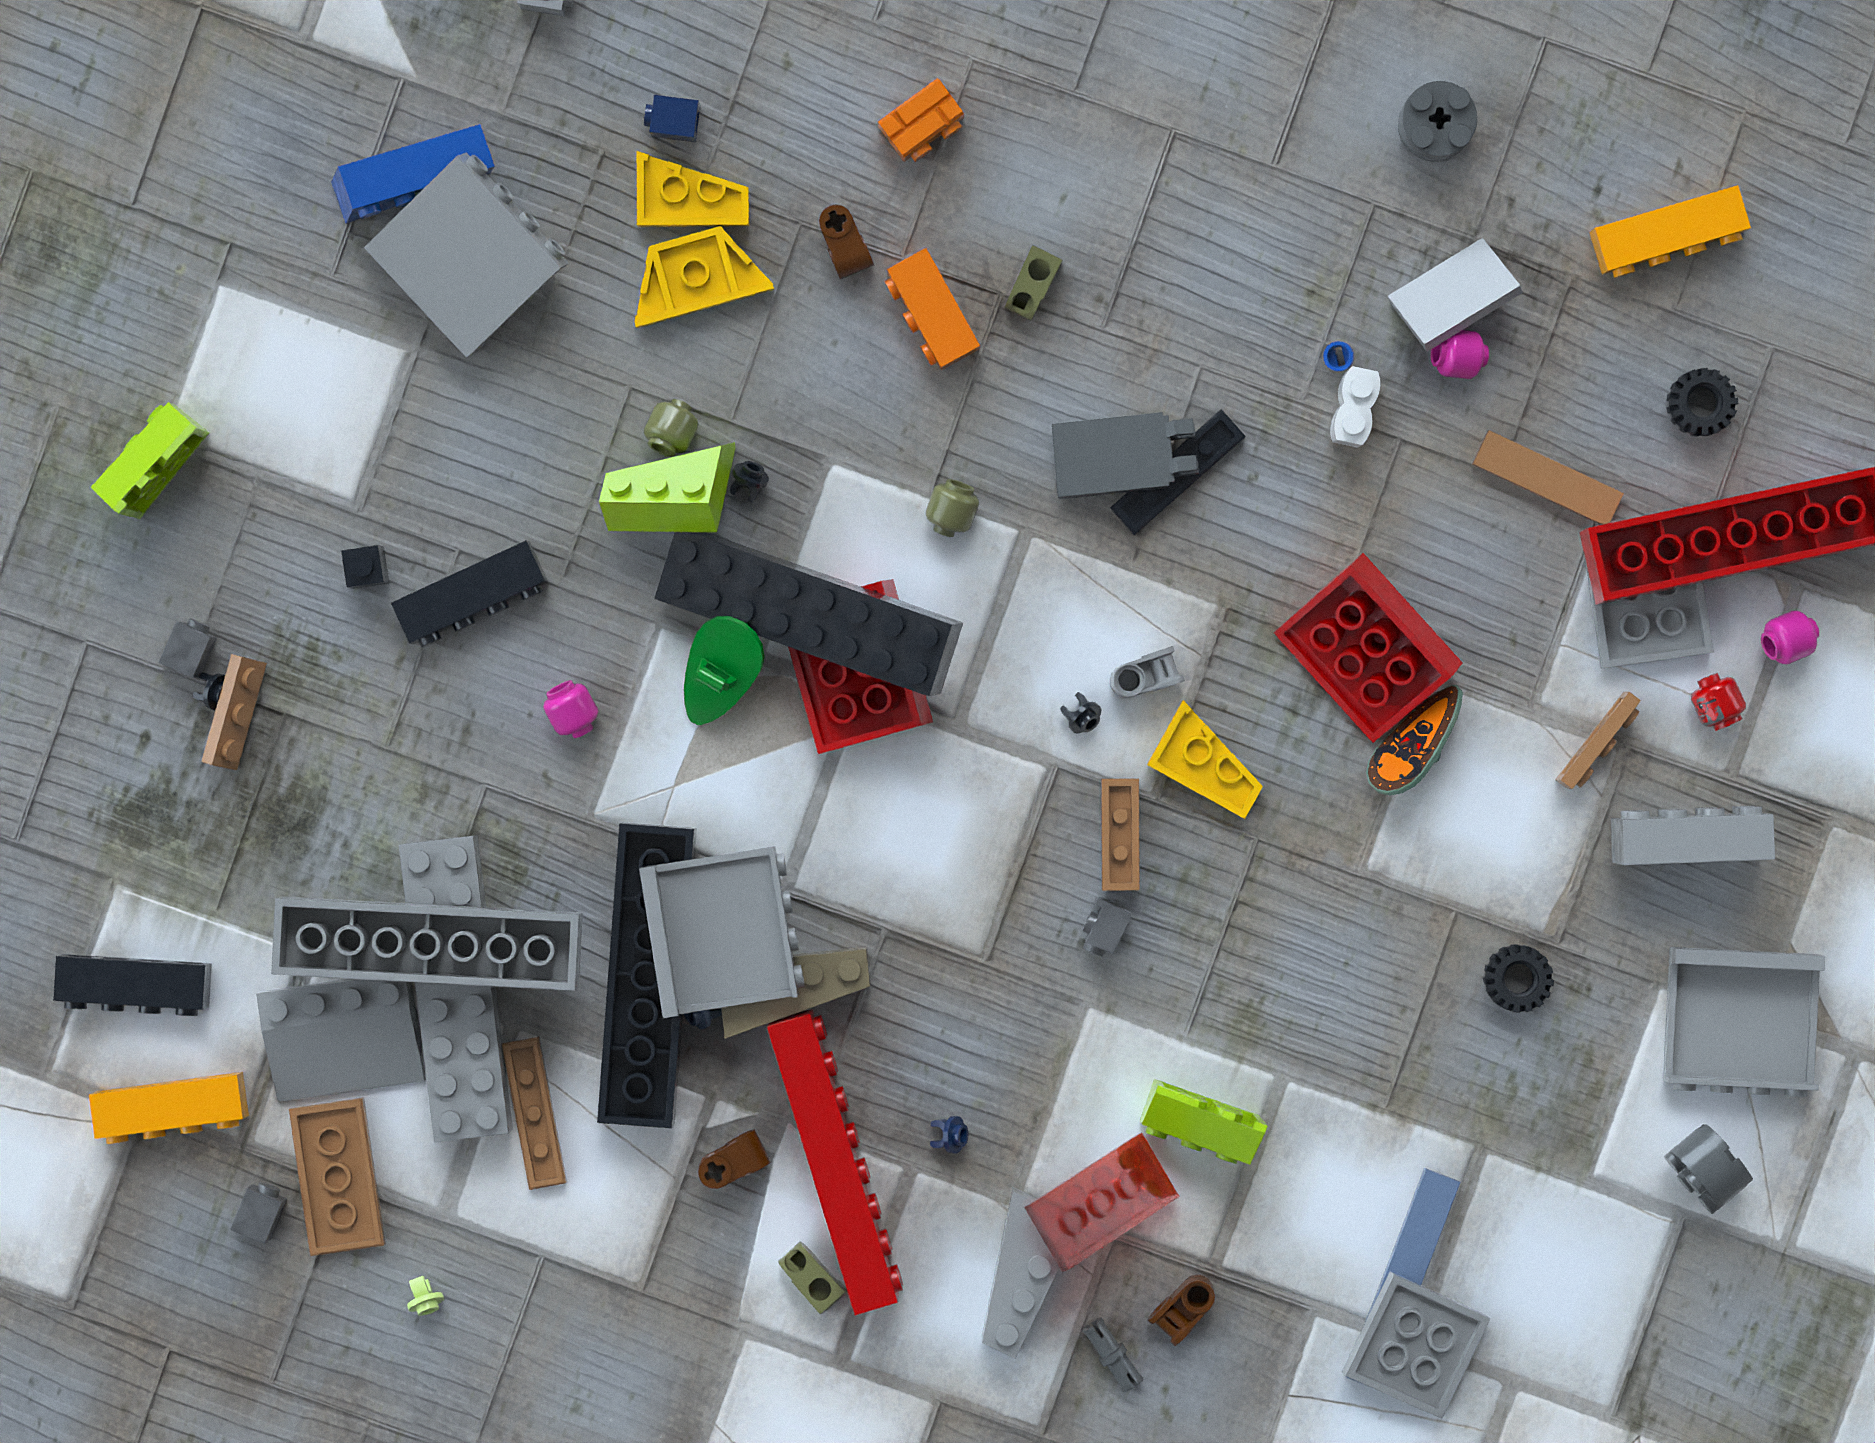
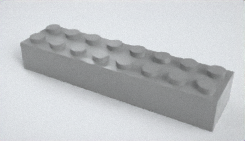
[399,835,513,1142]
[271,897,583,991]

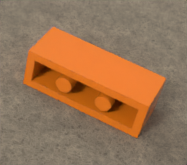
[884,248,980,370]

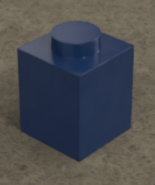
[644,95,701,142]

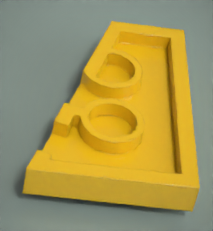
[636,151,749,227]
[1147,700,1263,819]

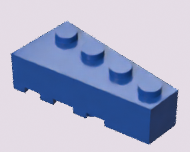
[331,124,495,223]

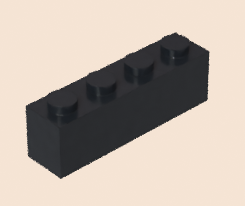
[391,540,548,648]
[53,954,212,1016]

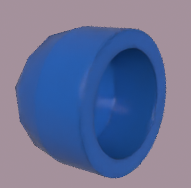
[1323,341,1354,371]

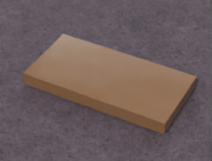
[289,1097,386,1256]

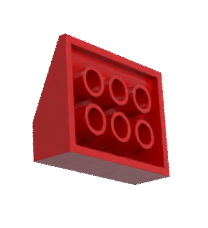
[1274,553,1463,743]
[788,579,933,754]

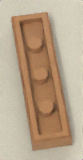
[1472,430,1624,525]
[502,1036,567,1190]

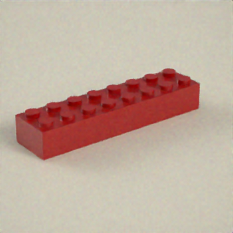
[1579,467,1875,605]
[767,1009,904,1315]

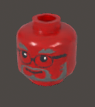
[1691,673,1746,731]

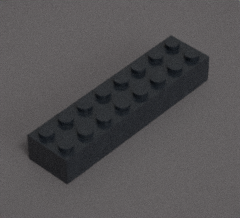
[654,532,963,697]
[597,823,697,1129]

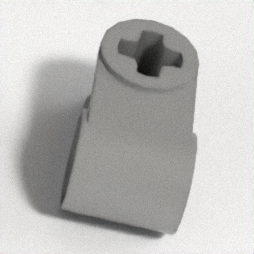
[1110,646,1185,698]

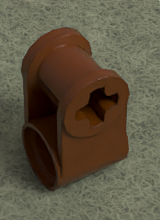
[819,204,874,280]
[698,1129,771,1189]
[1147,1274,1215,1346]

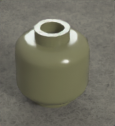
[644,399,699,457]
[925,479,979,537]

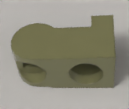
[1005,245,1063,321]
[778,1241,847,1314]

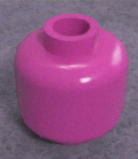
[1430,330,1489,379]
[1761,611,1820,665]
[543,680,599,738]

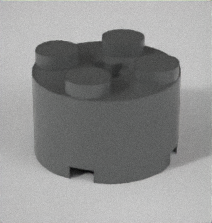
[1398,81,1477,162]
[1664,1124,1753,1214]

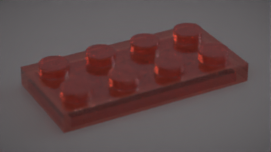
[1024,1133,1180,1272]

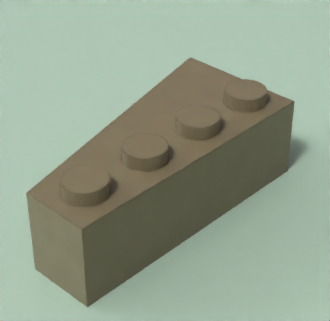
[722,947,871,1039]

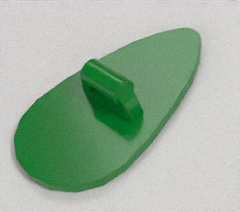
[683,616,765,725]

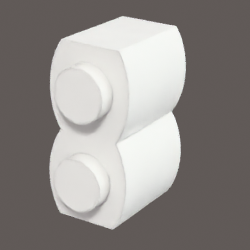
[1330,366,1380,448]

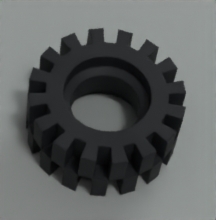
[1666,368,1738,437]
[1483,944,1554,1013]

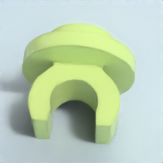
[407,1276,444,1316]

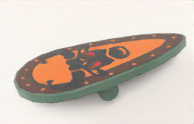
[1366,685,1463,796]

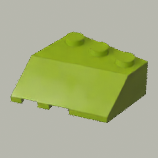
[91,402,210,519]
[599,442,736,532]
[1140,1079,1268,1165]

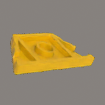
[634,226,774,328]

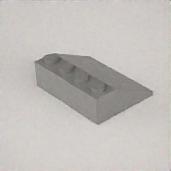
[256,979,426,1102]

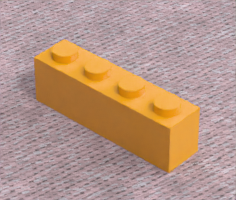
[1589,185,1751,278]
[89,1072,249,1144]

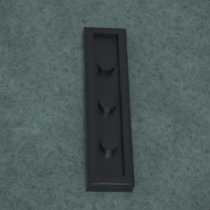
[1110,409,1246,536]

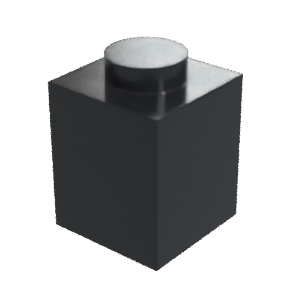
[341,545,389,589]

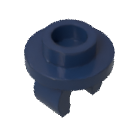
[930,1116,969,1154]

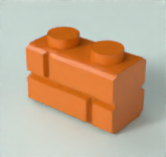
[878,78,964,162]

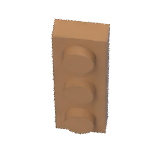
[201,654,267,770]
[1555,692,1641,789]
[1101,778,1140,891]

